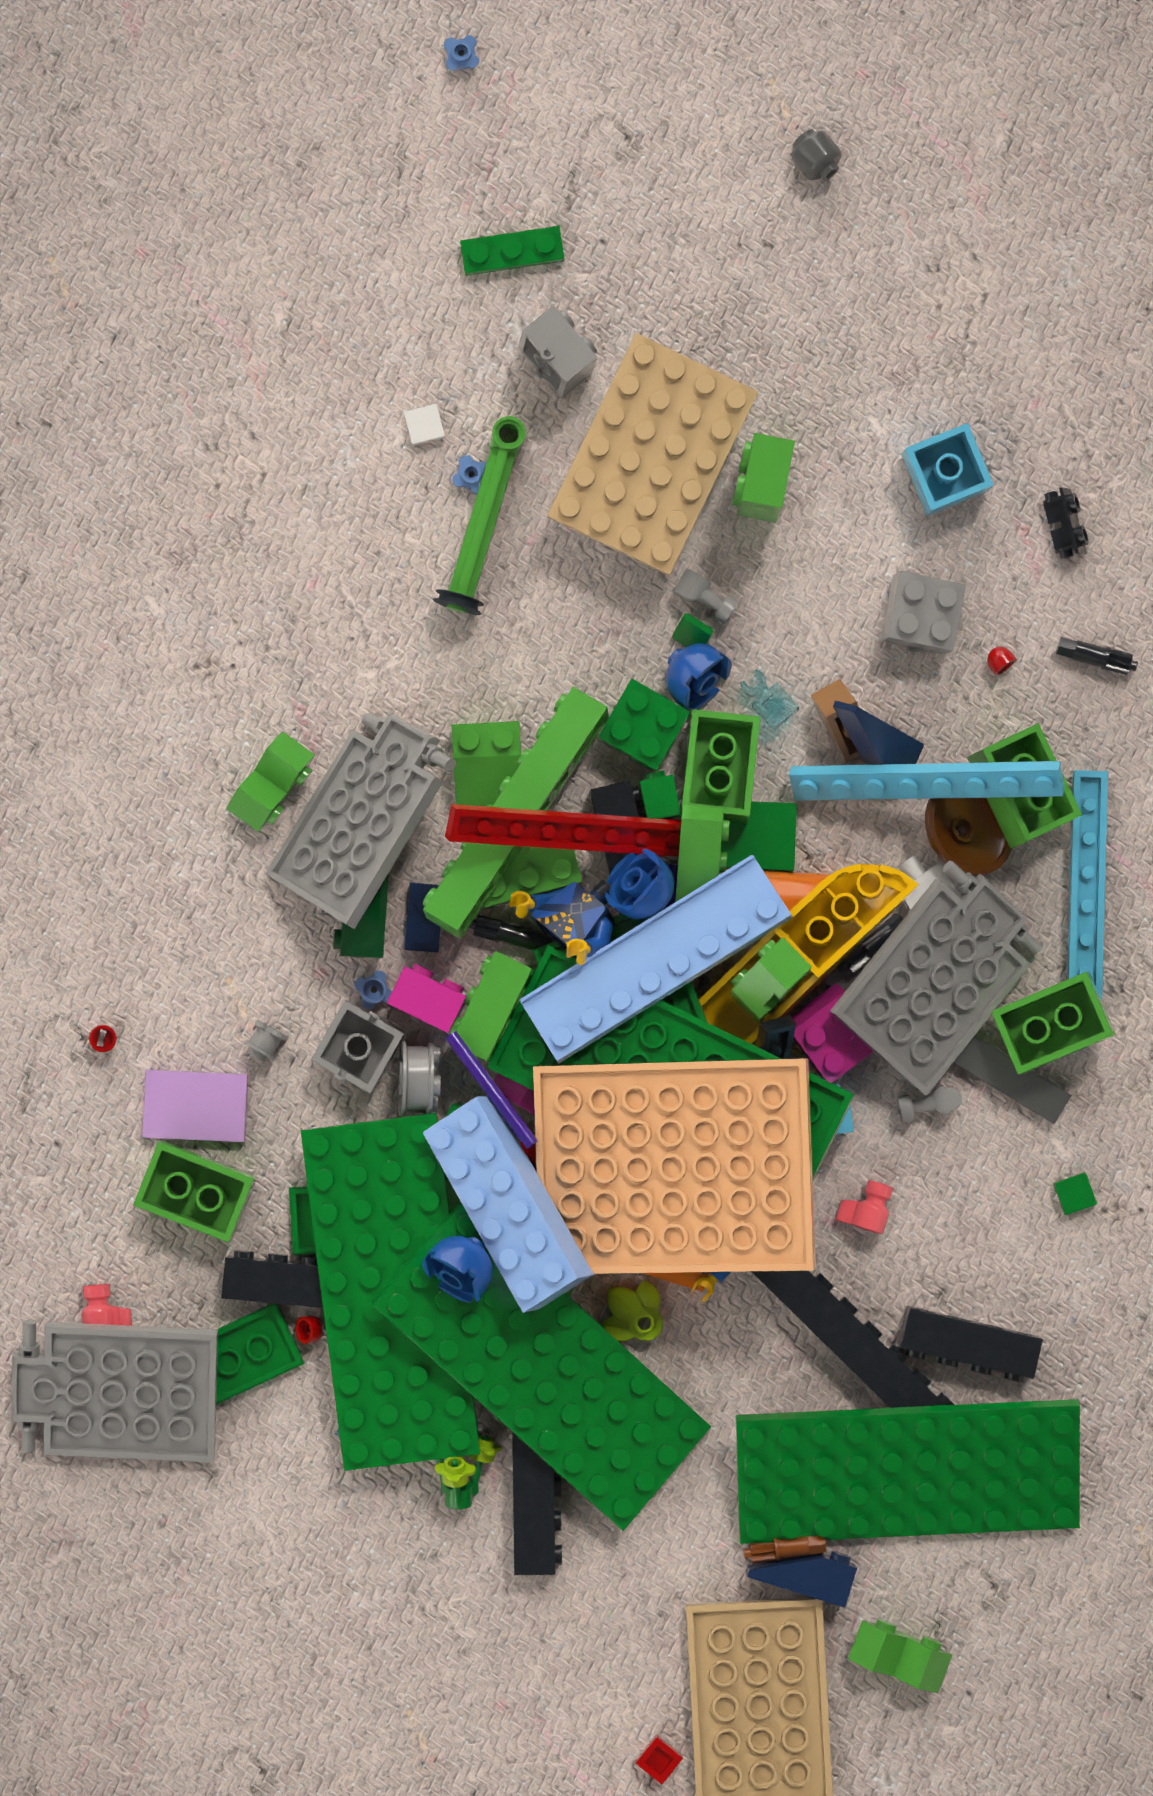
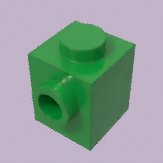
[639,771,681,819]

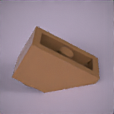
[811,679,860,763]

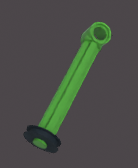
[433,416,526,615]

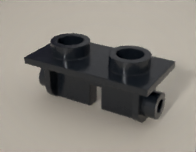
[1043,487,1089,560]

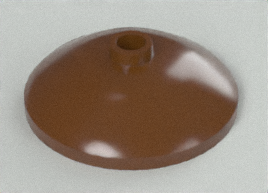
[925,798,1012,876]

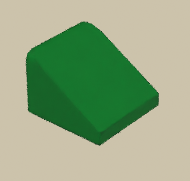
[672,613,714,647]

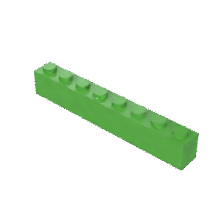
[423,687,609,939]

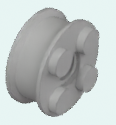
[398,1041,441,1116]

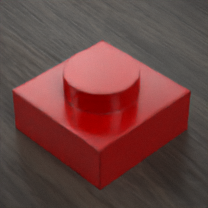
[635,1734,683,1785]

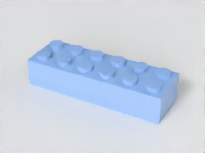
[423,1096,594,1313]

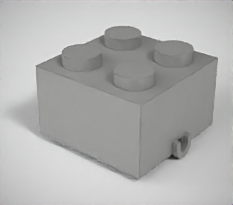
[518,305,597,399]
[880,571,966,654]
[311,1000,406,1093]

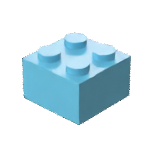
[901,423,994,516]

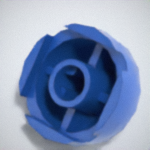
[665,643,732,710]
[605,849,674,919]
[422,1236,493,1303]

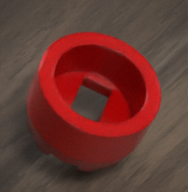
[987,647,1017,676]
[88,1025,117,1052]
[295,1316,324,1344]

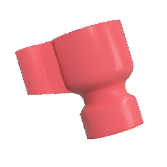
[835,1180,894,1235]
[81,1284,132,1326]

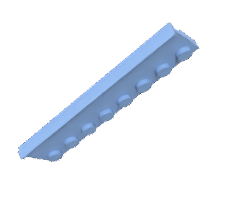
[519,855,792,1063]

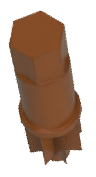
[743,1535,826,1564]

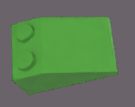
[451,721,521,806]

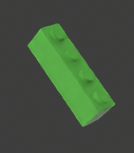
[675,805,730,902]

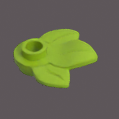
[601,1280,664,1342]

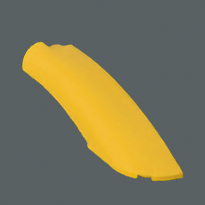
[699,864,919,1045]

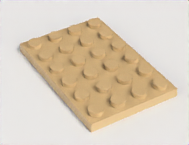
[547,333,759,576]
[686,1597,833,1796]

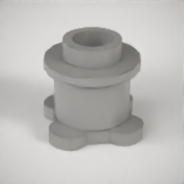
[245,1020,288,1063]

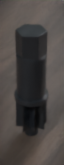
[1056,636,1138,675]
[838,913,903,974]
[469,915,549,950]

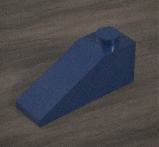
[833,700,925,765]
[745,1551,857,1608]

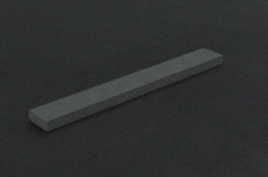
[822,962,1072,1124]

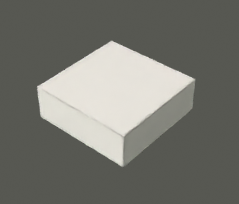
[404,404,445,446]

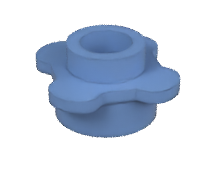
[444,35,479,71]
[452,455,486,494]
[355,971,392,1009]

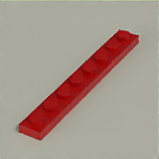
[445,804,681,857]

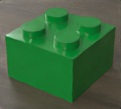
[597,678,690,772]

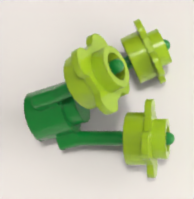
[435,1435,503,1510]

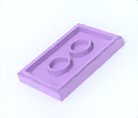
[142,1070,248,1142]

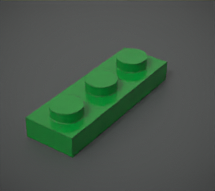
[460,225,565,276]

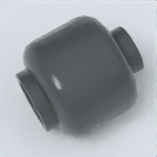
[792,129,842,181]

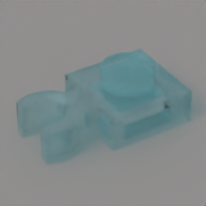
[741,669,799,731]

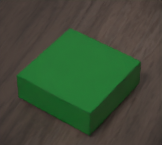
[1053,1172,1097,1215]

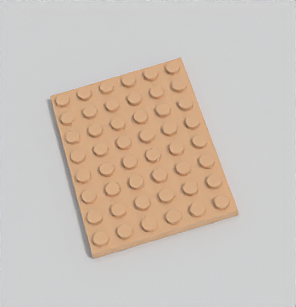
[533,1058,816,1274]

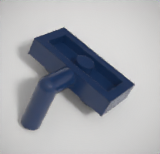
[405,882,441,953]

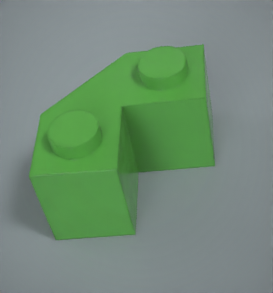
[226,731,315,832]
[730,938,812,1024]
[848,1618,952,1693]

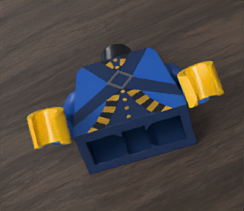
[509,880,614,965]

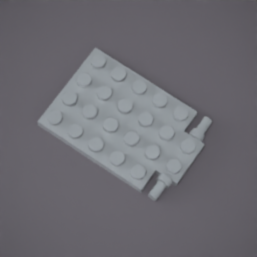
[266,713,456,929]
[830,861,1042,1096]
[12,1320,218,1463]

